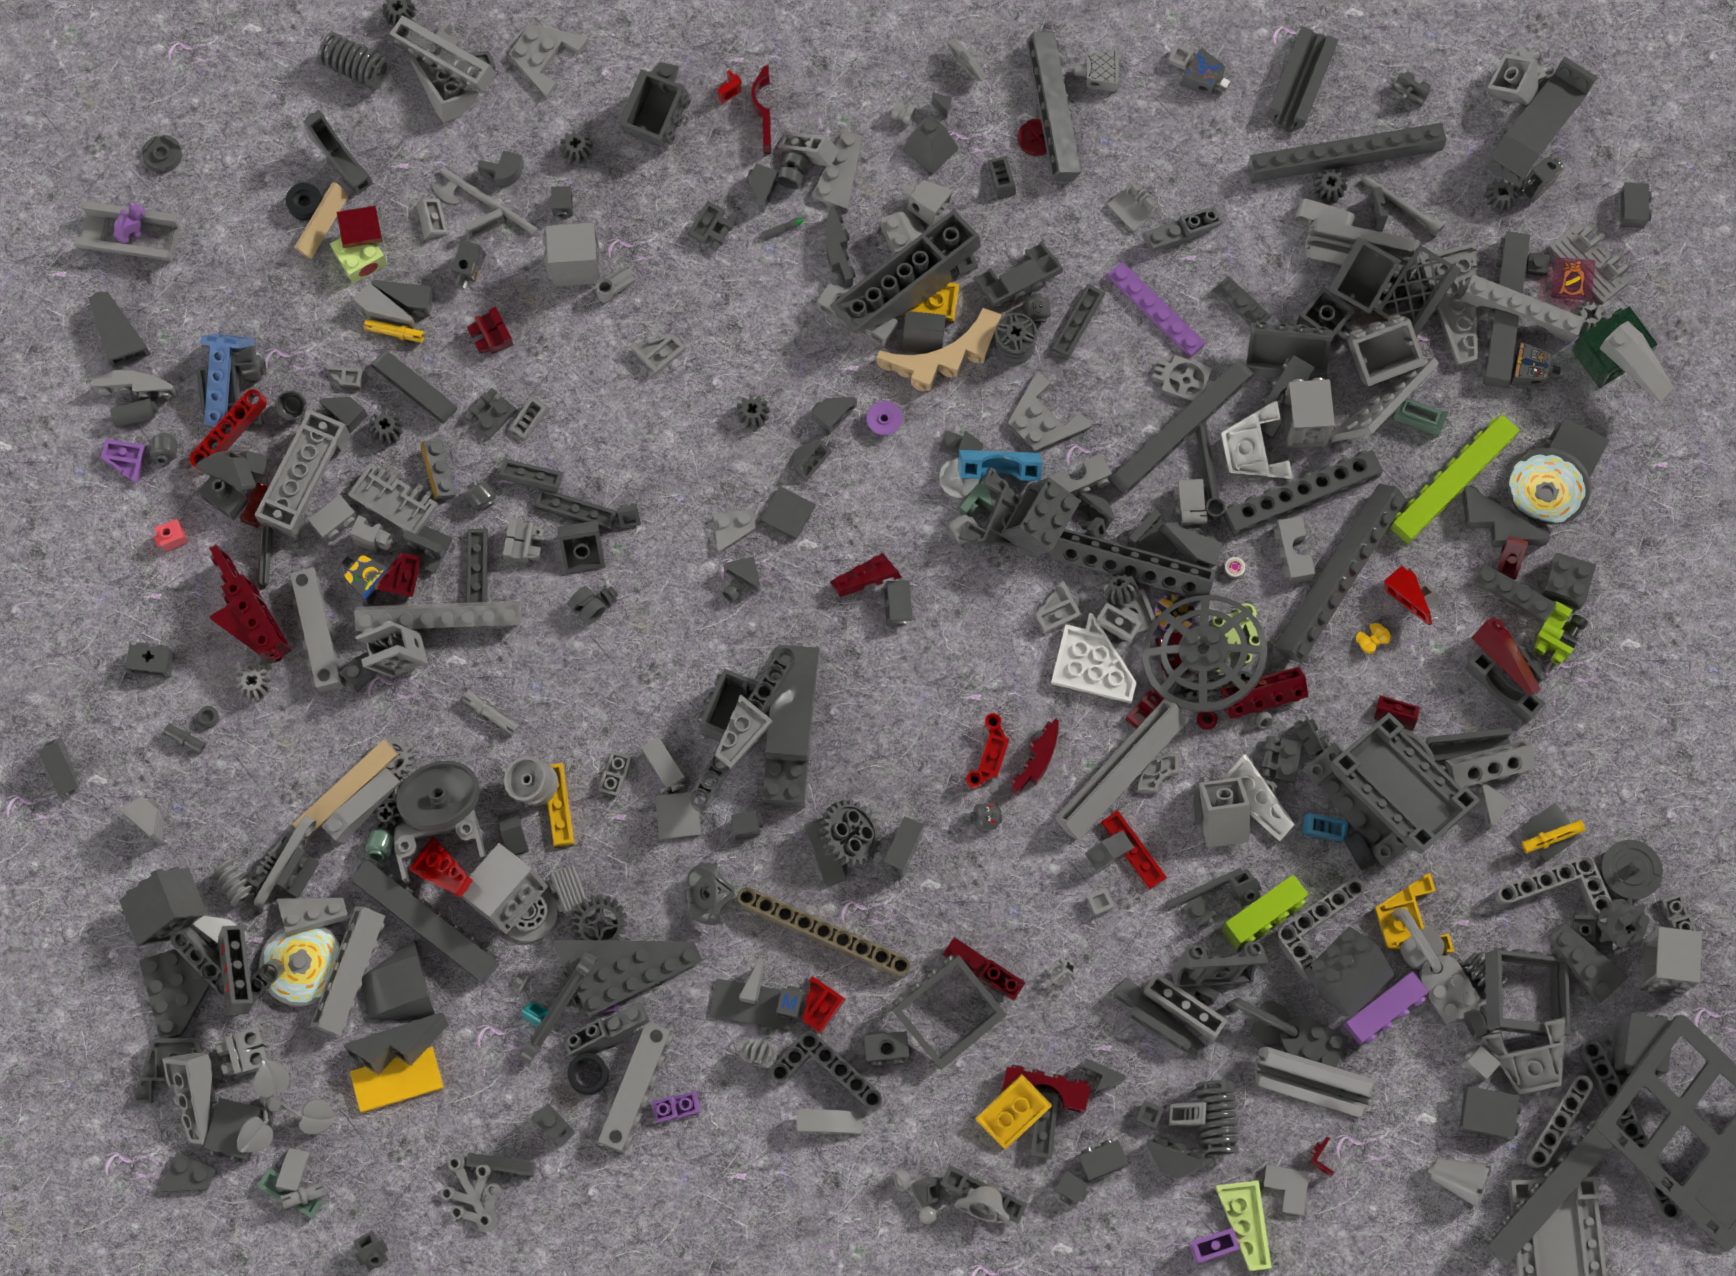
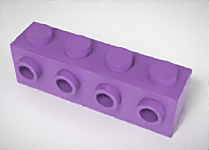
[1343,971,1429,1046]

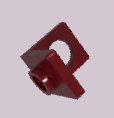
[1309,1136,1335,1177]

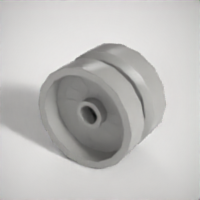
[504,756,558,807]

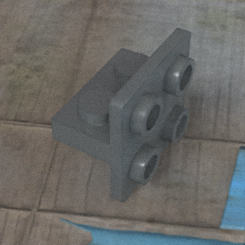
[400,526,452,573]

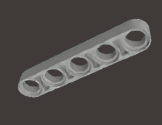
[254,816,316,911]

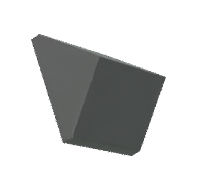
[902,311,946,353]

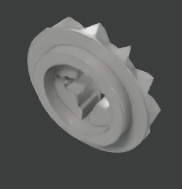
[1574,301,1607,331]

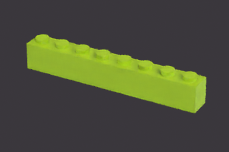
[1390,414,1520,545]

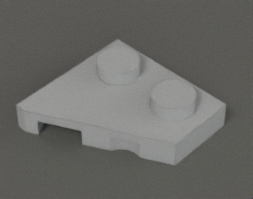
[630,333,686,375]
[713,509,756,553]

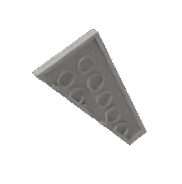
[1329,357,1439,442]

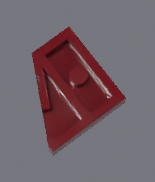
[374,553,422,597]

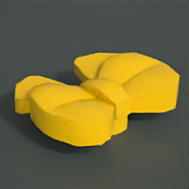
[1356,623,1391,654]

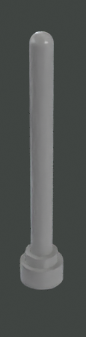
[1362,176,1445,237]

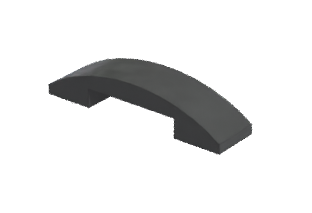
[940,1165,1027,1224]

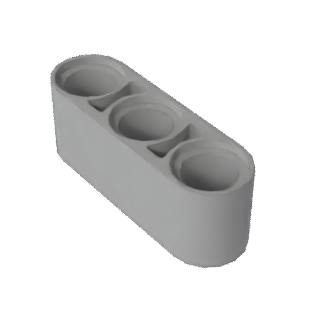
[1295,199,1355,226]

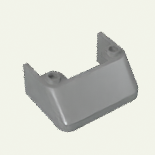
[394,809,487,886]

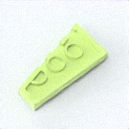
[1215,1181,1272,1271]

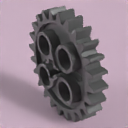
[819,799,882,867]

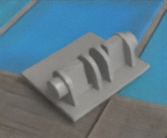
[1107,180,1162,232]

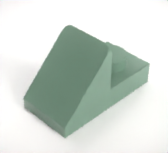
[960,477,992,516]

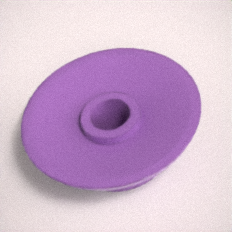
[866,401,902,435]

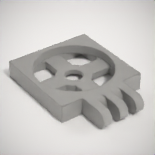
[1151,355,1212,403]

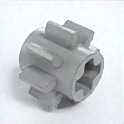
[1050,958,1076,986]

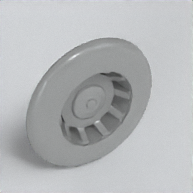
[508,889,558,941]

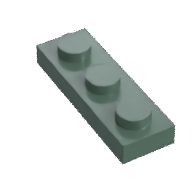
[257,1168,325,1219]

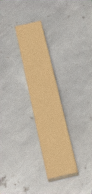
[293,739,399,838]

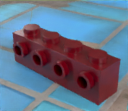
[1220,667,1309,719]

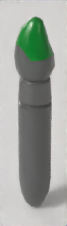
[759,218,804,239]

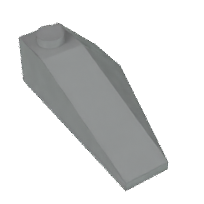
[410,55,478,122]
[1600,321,1674,403]
[162,1053,212,1145]

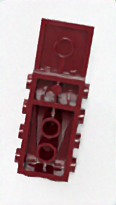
[209,544,292,663]

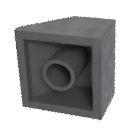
[557,520,605,573]

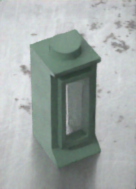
[1393,398,1449,436]

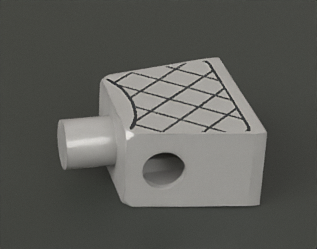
[1074,50,1118,92]

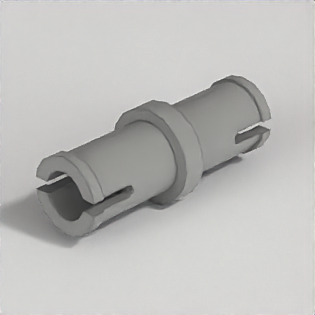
[280,1182,327,1209]

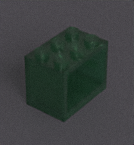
[1572,306,1658,389]

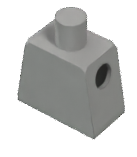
[902,180,953,226]

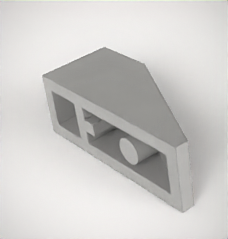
[777,131,839,167]
[353,282,416,329]

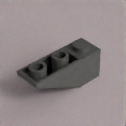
[1159,521,1222,569]

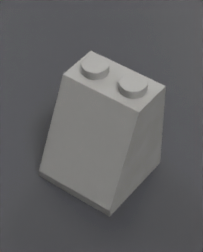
[1199,777,1250,848]

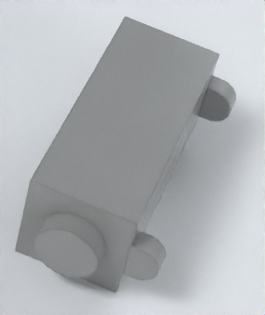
[636,736,686,794]

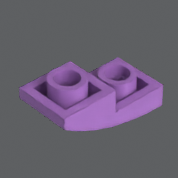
[652,1091,701,1123]

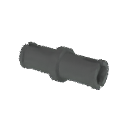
[163,723,206,754]

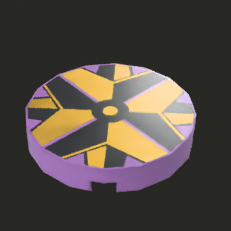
[1154,594,1195,634]

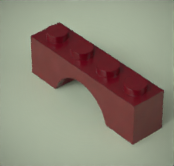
[1001,1064,1091,1114]

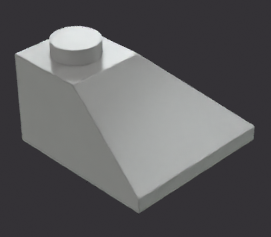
[120,797,163,845]

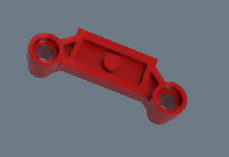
[966,713,1010,790]

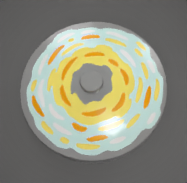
[259,927,341,1007]

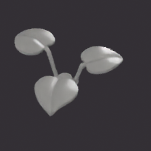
[237,1058,335,1152]

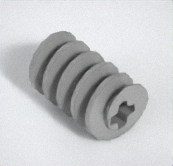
[212,859,255,907]

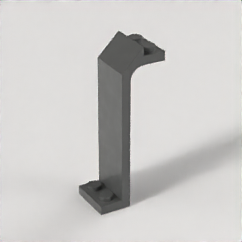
[1486,56,1597,187]

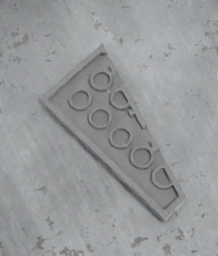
[1419,242,1478,367]

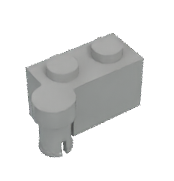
[1174,479,1207,527]

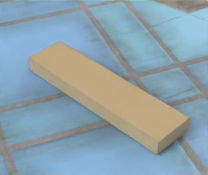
[294,182,350,259]

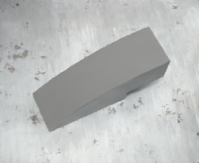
[797,1109,862,1134]

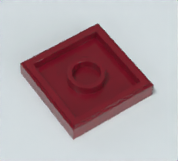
[336,205,383,249]

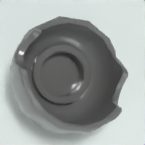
[275,390,307,421]

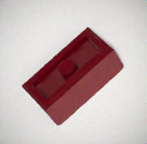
[1374,695,1420,730]

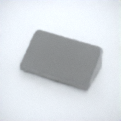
[416,199,448,240]

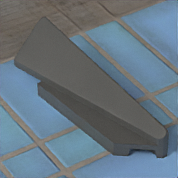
[1114,978,1205,1060]

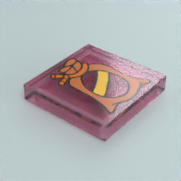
[1551,257,1596,301]

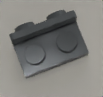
[276,847,319,898]

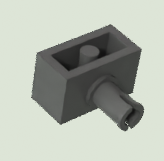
[198,476,248,520]

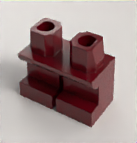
[467,306,514,354]

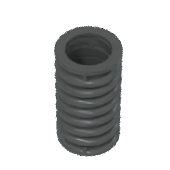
[318,31,391,90]
[1195,1080,1239,1156]

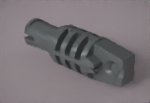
[248,835,289,890]

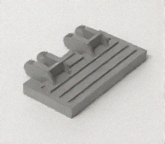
[1548,223,1633,305]
[348,463,438,535]

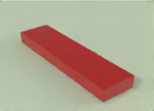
[1101,810,1167,891]

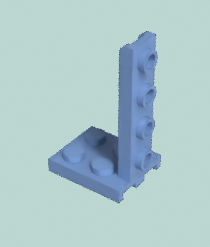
[200,334,255,426]

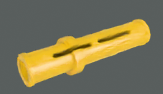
[364,318,425,343]
[1521,819,1586,854]

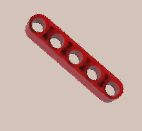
[189,389,267,471]

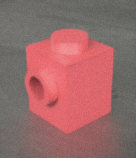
[154,519,188,552]

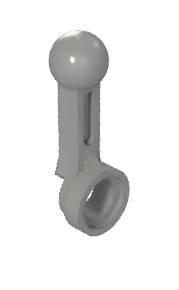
[892,1169,937,1224]

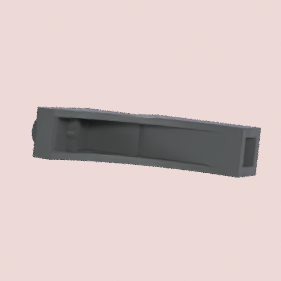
[303,109,373,196]

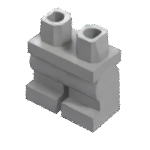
[216,1025,271,1077]

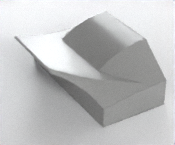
[1096,603,1142,642]

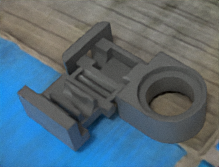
[1383,274,1428,308]

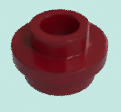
[1197,711,1218,730]

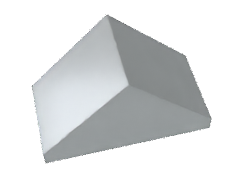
[1479,785,1512,830]

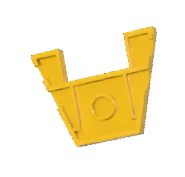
[1374,873,1455,954]

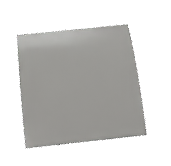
[655,791,701,839]

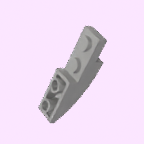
[92,370,177,400]

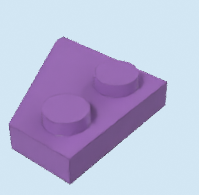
[101,439,146,484]

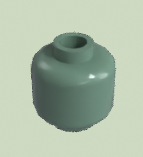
[365,828,394,861]

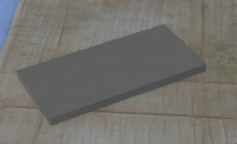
[710,978,791,1030]

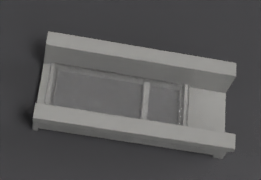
[74,201,181,263]

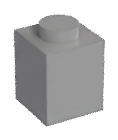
[1464,1046,1501,1082]

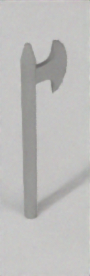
[433,168,538,235]

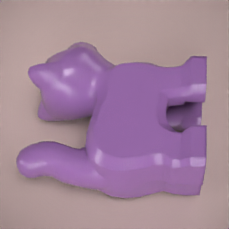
[113,201,145,244]

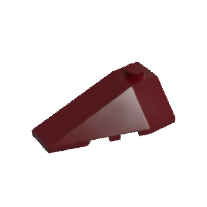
[1472,617,1541,696]

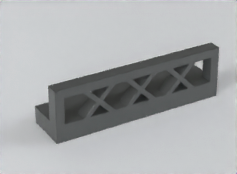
[1425,728,1512,762]

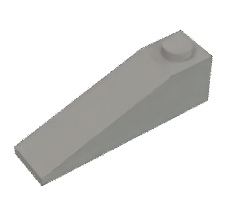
[322,768,401,843]

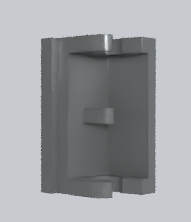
[883,580,913,626]

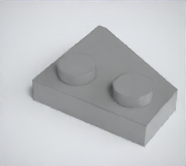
[1035,581,1082,634]

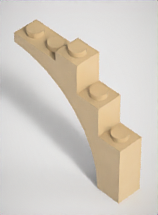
[877,308,1002,392]

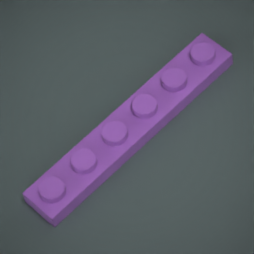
[1107,262,1205,358]

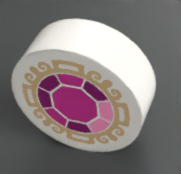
[1224,557,1245,579]

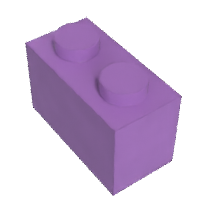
[1189,1228,1240,1265]

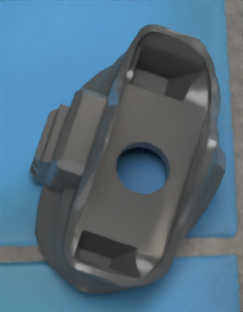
[684,862,735,925]

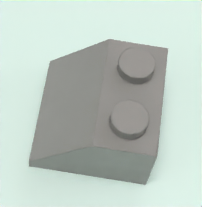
[1488,54,1538,105]
[881,212,925,256]

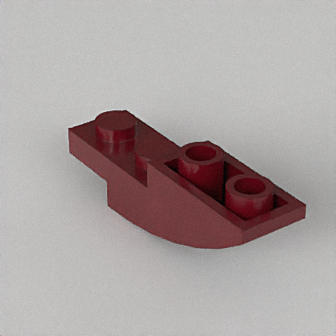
[1010,718,1059,796]
[942,937,1026,1001]

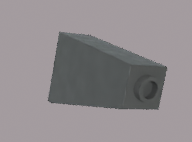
[88,291,151,367]

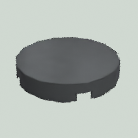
[142,135,182,173]

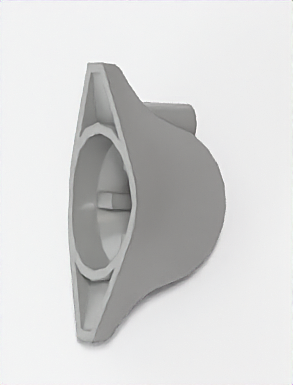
[955,1186,1010,1223]

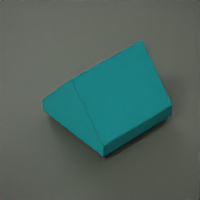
[522,1001,549,1027]

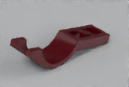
[751,65,771,154]

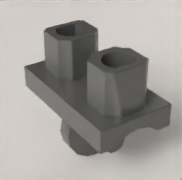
[1392,71,1431,107]

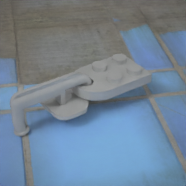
[1393,908,1482,1024]

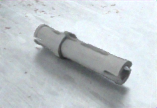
[462,690,520,736]

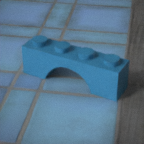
[957,450,1043,481]

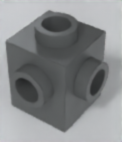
[1228,869,1261,907]
[353,1230,388,1271]

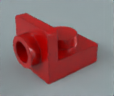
[717,69,742,104]

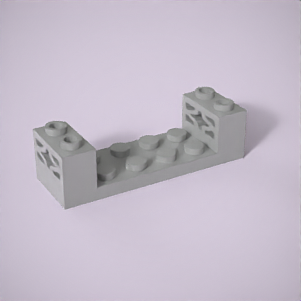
[255,409,351,540]

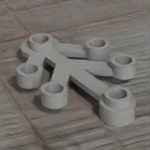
[440,1154,501,1232]

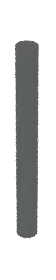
[1165,868,1242,910]

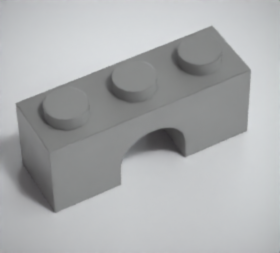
[1046,453,1112,496]
[1274,516,1315,584]

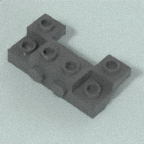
[973,241,1063,309]

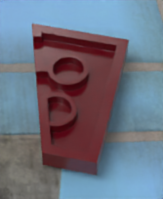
[830,553,901,597]

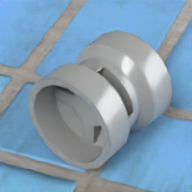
[891,100,916,126]

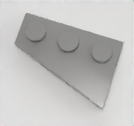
[715,694,773,770]
[277,898,349,937]

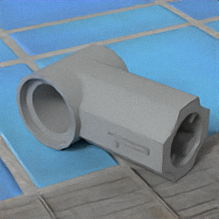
[596,267,635,302]

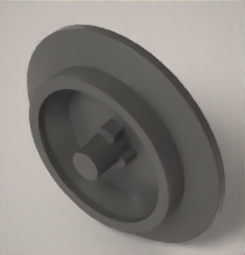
[1601,840,1663,900]

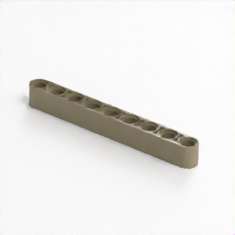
[737,887,910,978]

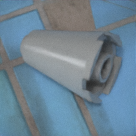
[1428,1158,1491,1207]

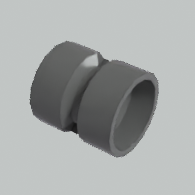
[776,152,809,189]
[568,586,607,625]
[1464,1005,1496,1038]

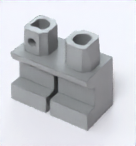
[350,515,394,553]
[503,518,545,563]

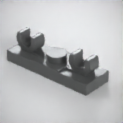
[1214,276,1271,326]

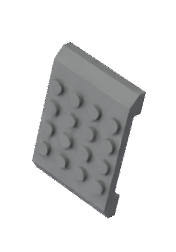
[1509,1176,1607,1276]

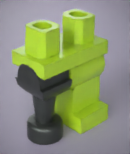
[1533,601,1588,666]

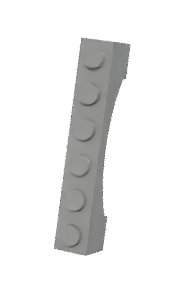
[1460,274,1584,343]

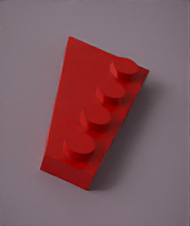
[408,836,473,898]

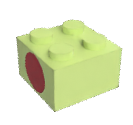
[330,238,387,284]

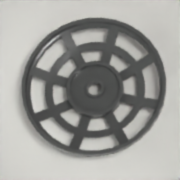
[1143,595,1268,712]

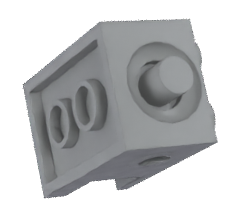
[355,621,428,678]

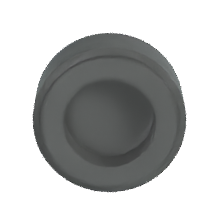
[197,706,220,728]

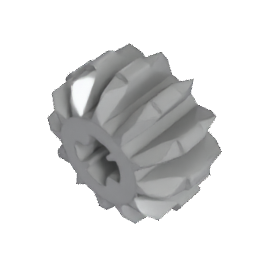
[236,665,271,701]
[741,1039,778,1069]

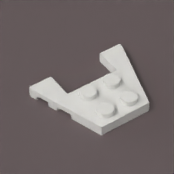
[1221,401,1293,479]

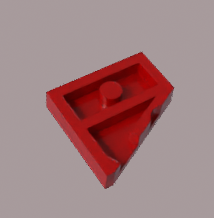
[803,976,845,1034]

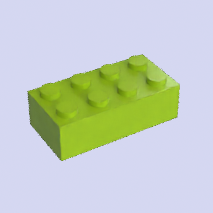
[1221,874,1309,951]

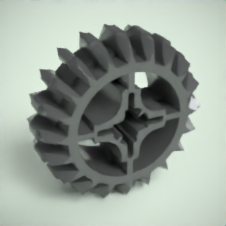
[570,894,628,941]

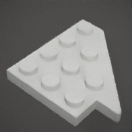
[1051,613,1136,704]

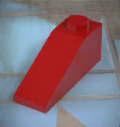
[1384,565,1433,626]

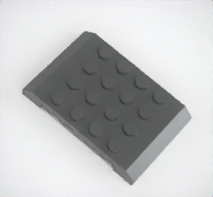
[1330,713,1481,854]

